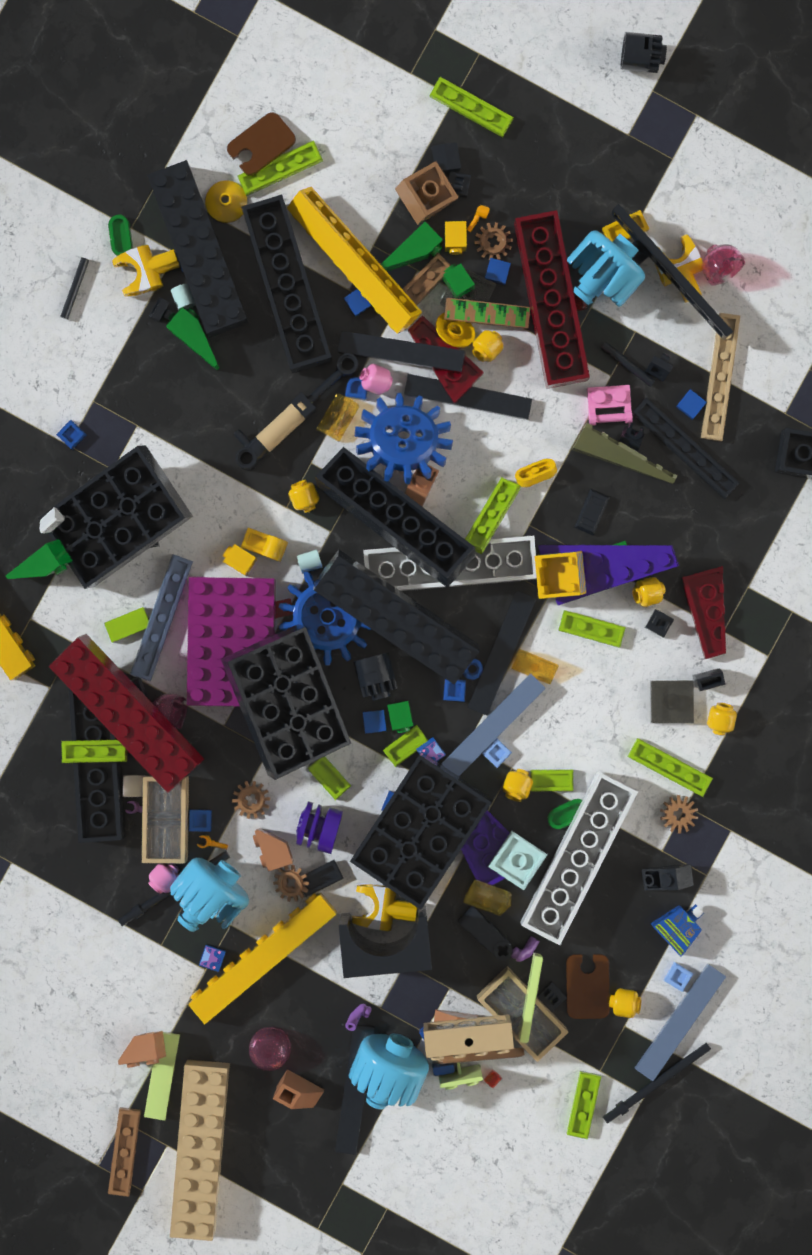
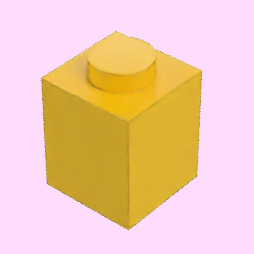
[445,221,467,255]
[223,544,258,576]

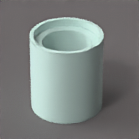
[171,284,196,311]
[297,549,323,574]

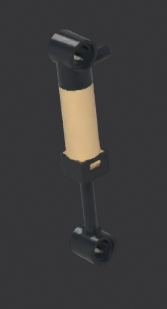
[234,353,359,471]

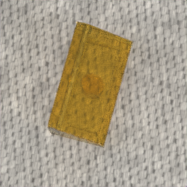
[317,393,359,442]
[511,649,559,684]
[463,880,512,916]

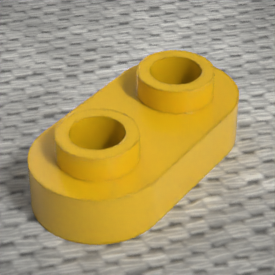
[515,459,557,487]

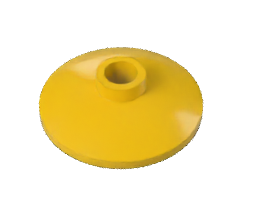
[205,180,247,223]
[435,313,475,348]

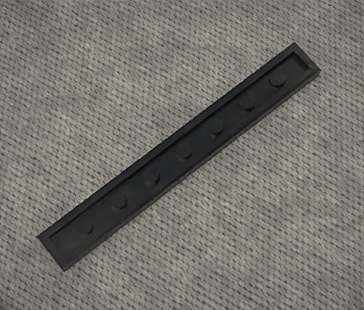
[611,204,733,340]

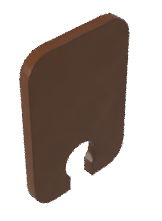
[227,112,296,176]
[566,954,610,1019]

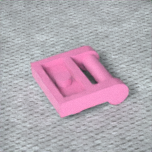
[587,385,632,426]

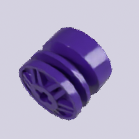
[296,801,343,854]

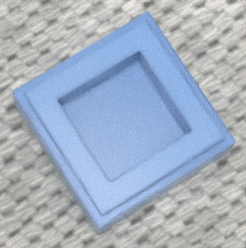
[482,738,512,768]
[663,962,693,992]

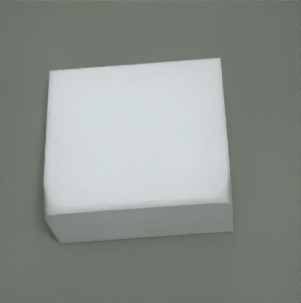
[40,507,65,534]
[123,775,146,797]

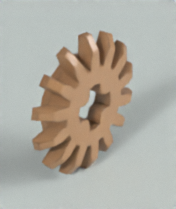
[475,222,513,260]
[232,781,271,819]
[660,795,698,833]
[273,865,309,902]

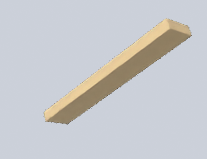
[701,313,741,442]

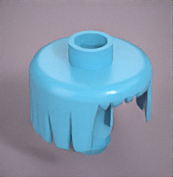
[567,230,645,307]
[170,857,249,932]
[349,1033,429,1109]

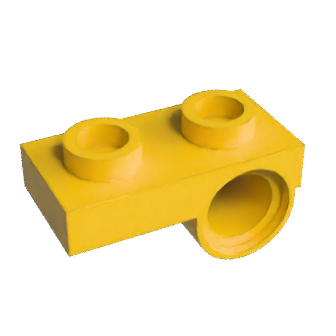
[241,528,288,562]

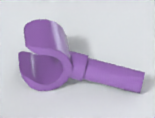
[125,801,148,814]

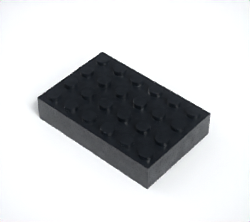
[38,445,193,589]
[221,624,351,780]
[350,752,493,910]

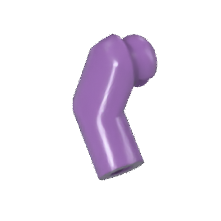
[511,936,540,962]
[346,1004,372,1031]

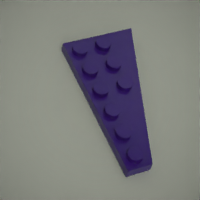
[538,545,679,605]
[461,810,510,890]

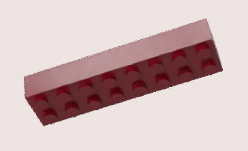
[514,210,590,389]
[49,634,204,793]

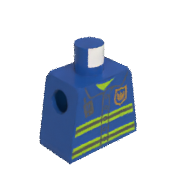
[651,904,704,957]

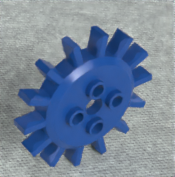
[354,393,453,484]
[279,568,371,665]

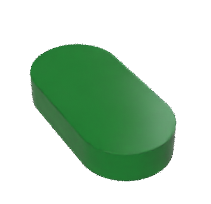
[108,215,133,256]
[547,799,582,829]

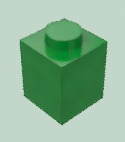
[443,263,475,299]
[387,701,413,733]

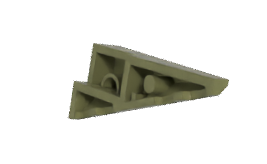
[572,423,678,484]

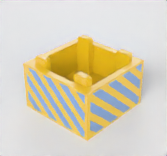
[534,551,586,599]

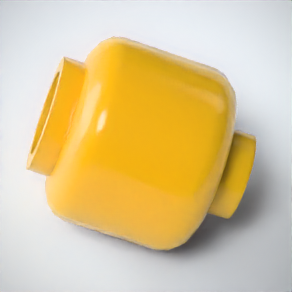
[472,330,503,362]
[288,480,320,513]
[632,577,665,607]
[707,702,737,736]
[502,769,533,802]
[609,988,642,1018]

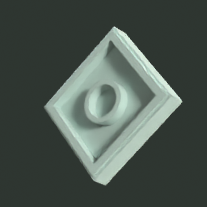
[488,830,547,890]

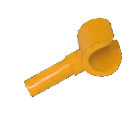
[466,205,490,232]
[197,835,228,850]

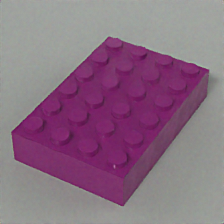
[187,577,276,706]

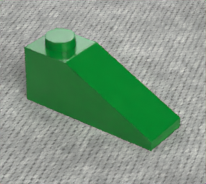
[380,222,443,271]
[166,307,219,370]
[6,539,72,579]

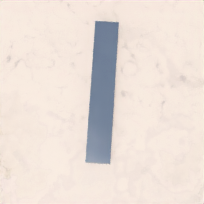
[130,554,193,681]
[441,673,546,776]
[635,964,726,1081]

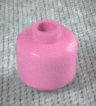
[360,364,393,395]
[149,863,179,894]

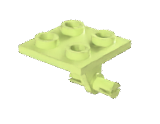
[439,1062,483,1090]

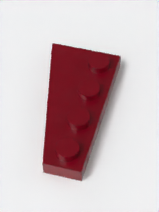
[408,315,484,404]
[681,566,726,659]

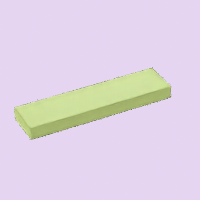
[518,953,543,1043]
[144,1032,180,1121]

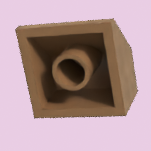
[395,161,459,225]

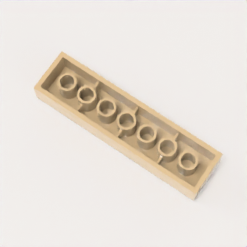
[170,1060,230,1241]

